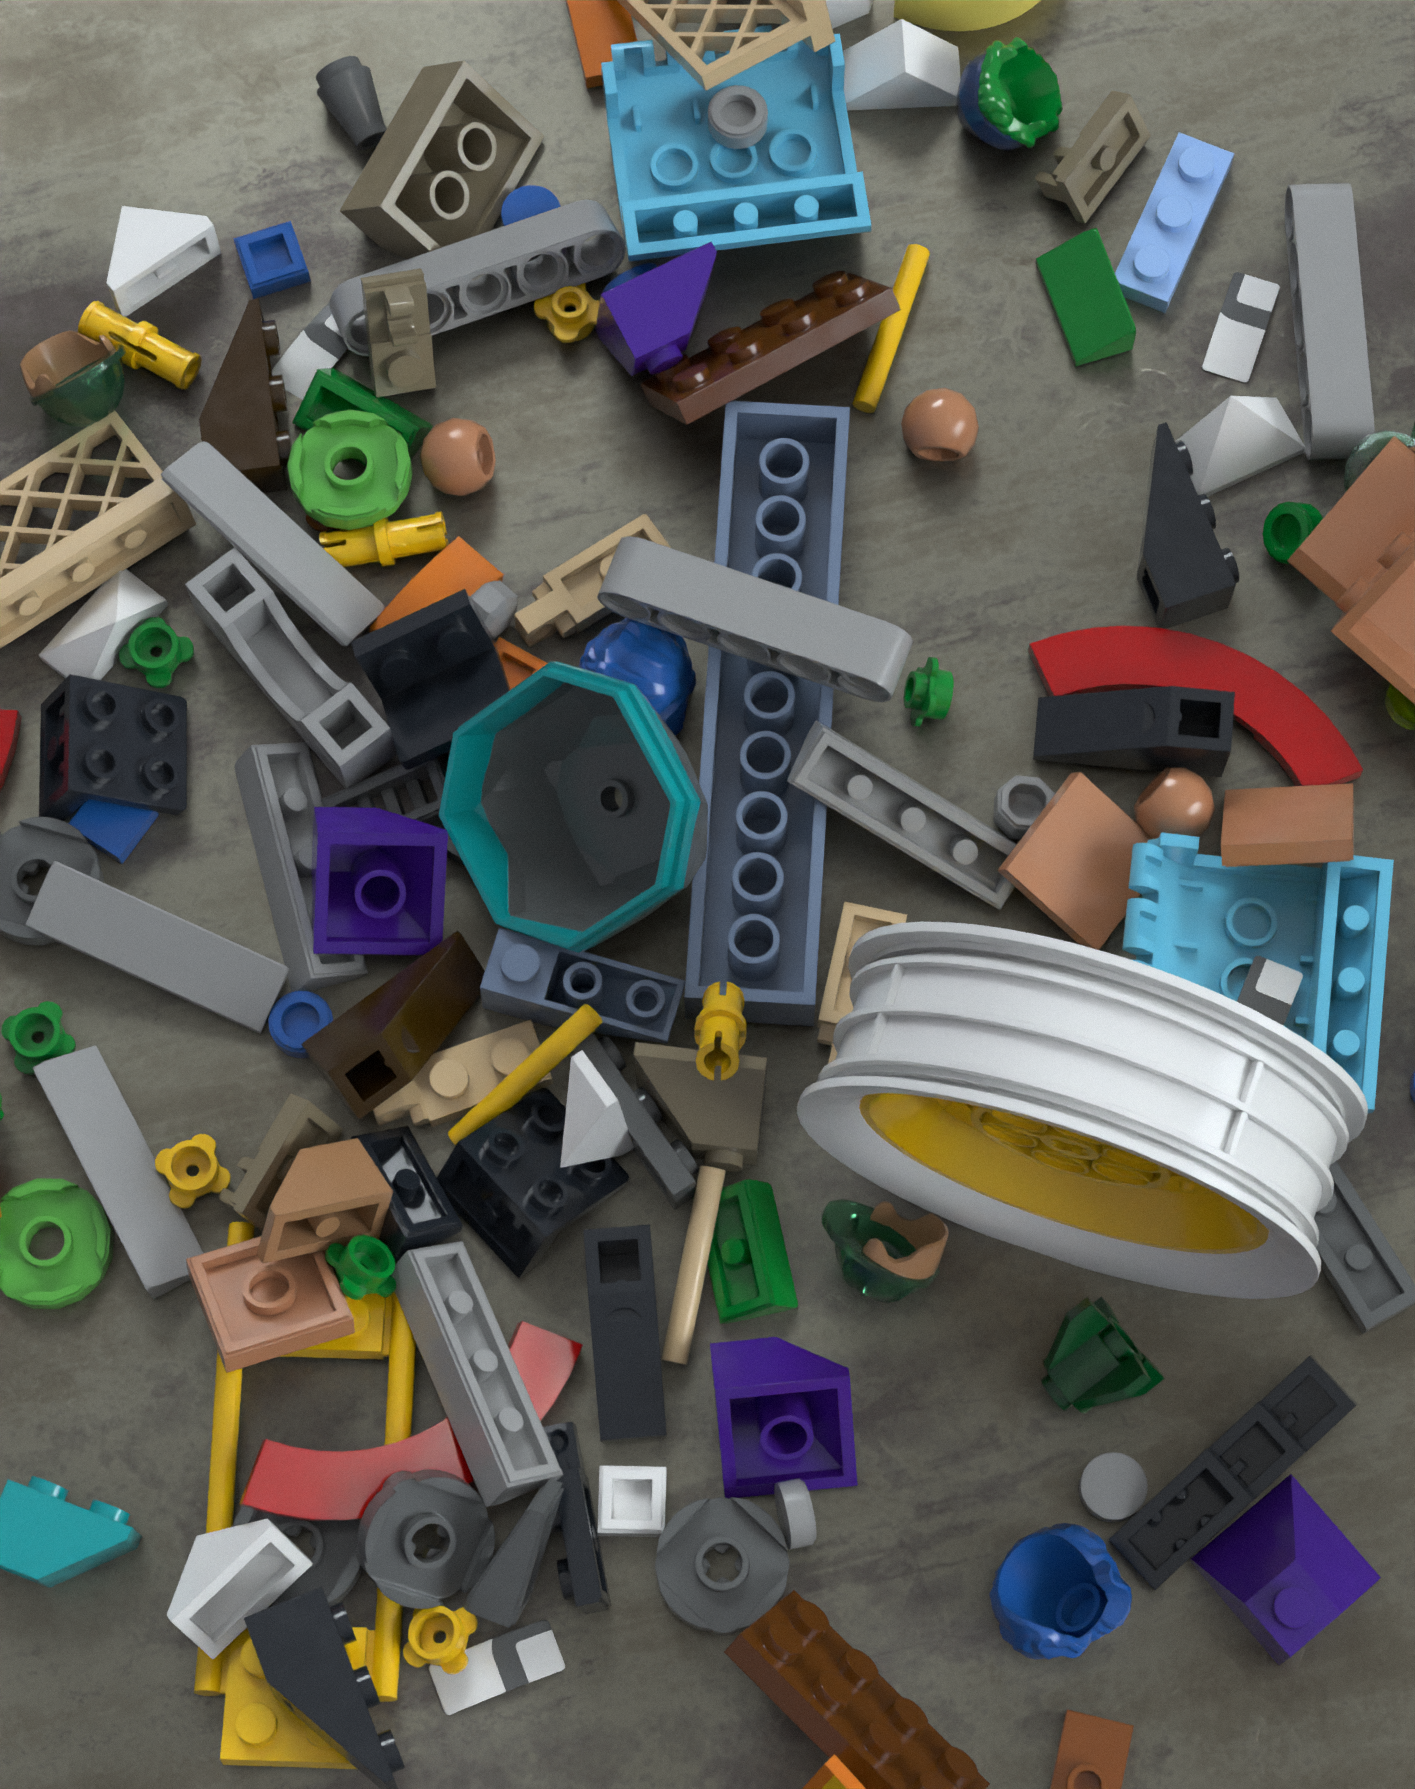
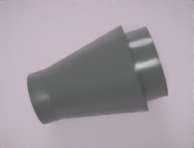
[316,56,387,150]

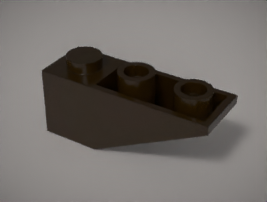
[199,299,292,493]
[301,930,485,1119]

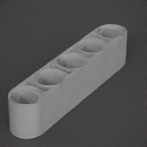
[1284,183,1375,460]
[330,199,625,356]
[597,536,913,702]

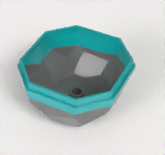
[439,661,708,953]

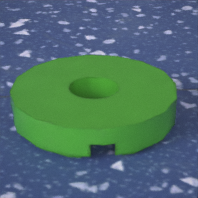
[287,410,413,530]
[0,1178,114,1309]

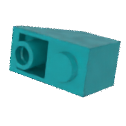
[0,1476,142,1588]

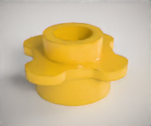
[534,283,600,343]
[155,1134,231,1208]
[403,1605,478,1675]

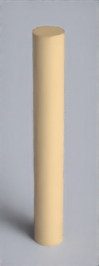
[661,1166,726,1365]

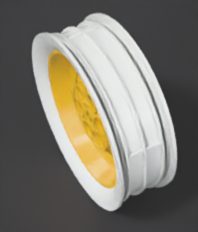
[797,922,1368,1299]

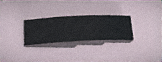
[1109,1355,1358,1590]

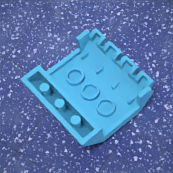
[601,25,871,261]
[1122,832,1394,1113]

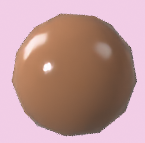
[901,387,979,461]
[420,418,496,496]
[1134,768,1215,839]

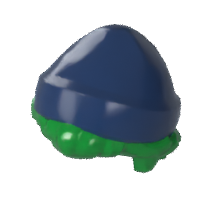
[956,37,1063,150]

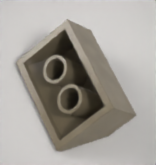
[340,60,544,259]

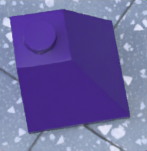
[595,242,717,376]
[312,807,448,955]
[710,1337,858,1499]
[1189,1474,1381,1666]

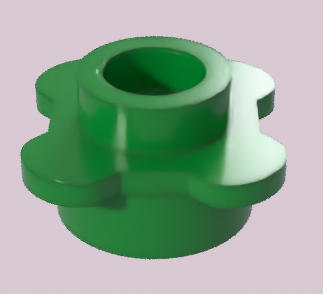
[119,617,194,688]
[903,657,954,727]
[1,1001,76,1075]
[325,1235,396,1300]

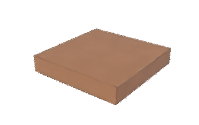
[997,772,1151,950]
[1221,783,1354,867]
[186,1236,355,1373]

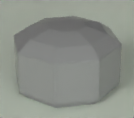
[470,580,518,639]
[993,775,1055,840]

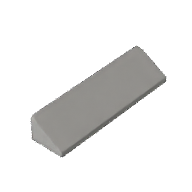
[161,441,385,646]
[787,720,1017,910]
[234,742,368,992]
[25,861,289,1034]
[32,1045,204,1300]
[391,1241,563,1507]

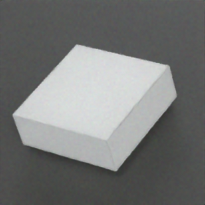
[598,1466,667,1537]

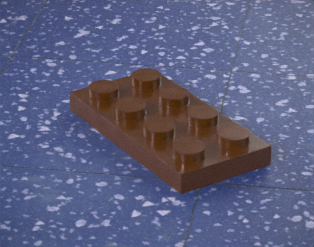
[641,270,901,424]
[724,1590,990,1789]

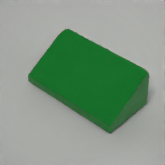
[1035,228,1136,367]
[292,368,433,466]
[693,1179,798,1324]

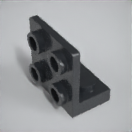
[351,589,511,770]
[39,674,187,821]
[437,1088,629,1279]

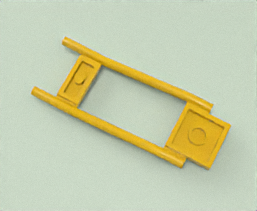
[194,1222,416,1769]

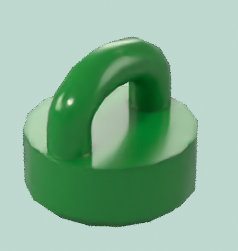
[1262,501,1323,564]

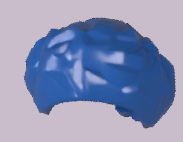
[579,618,696,736]
[989,1523,1132,1660]

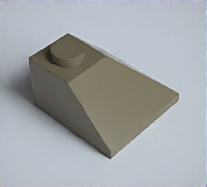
[633,1042,767,1172]

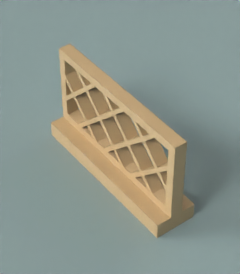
[617,0,835,91]
[0,410,196,649]

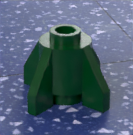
[1041,1296,1165,1414]

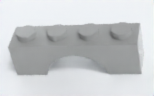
[185,547,397,788]

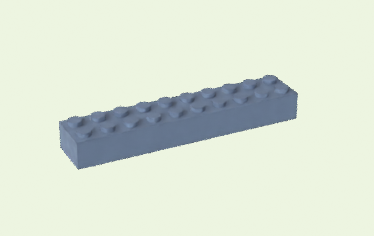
[684,401,850,1026]

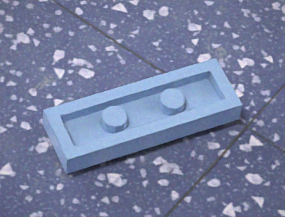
[1115,132,1234,313]

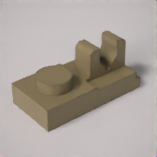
[1035,90,1151,223]
[361,268,436,397]
[219,1093,343,1232]

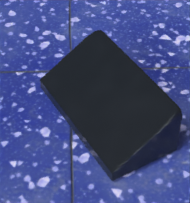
[351,1126,463,1264]

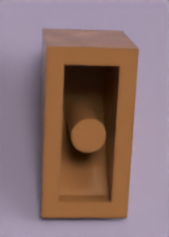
[257,1138,393,1263]

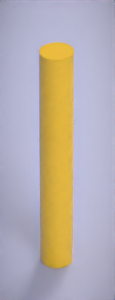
[852,244,930,413]
[448,1004,602,1145]

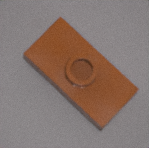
[1049,1709,1134,1789]

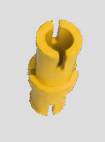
[78,300,202,390]
[319,511,449,567]
[694,982,747,1081]

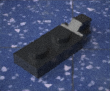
[543,1422,612,1615]

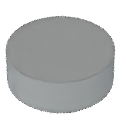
[708,85,768,149]
[1079,1452,1148,1523]
[774,1478,817,1550]

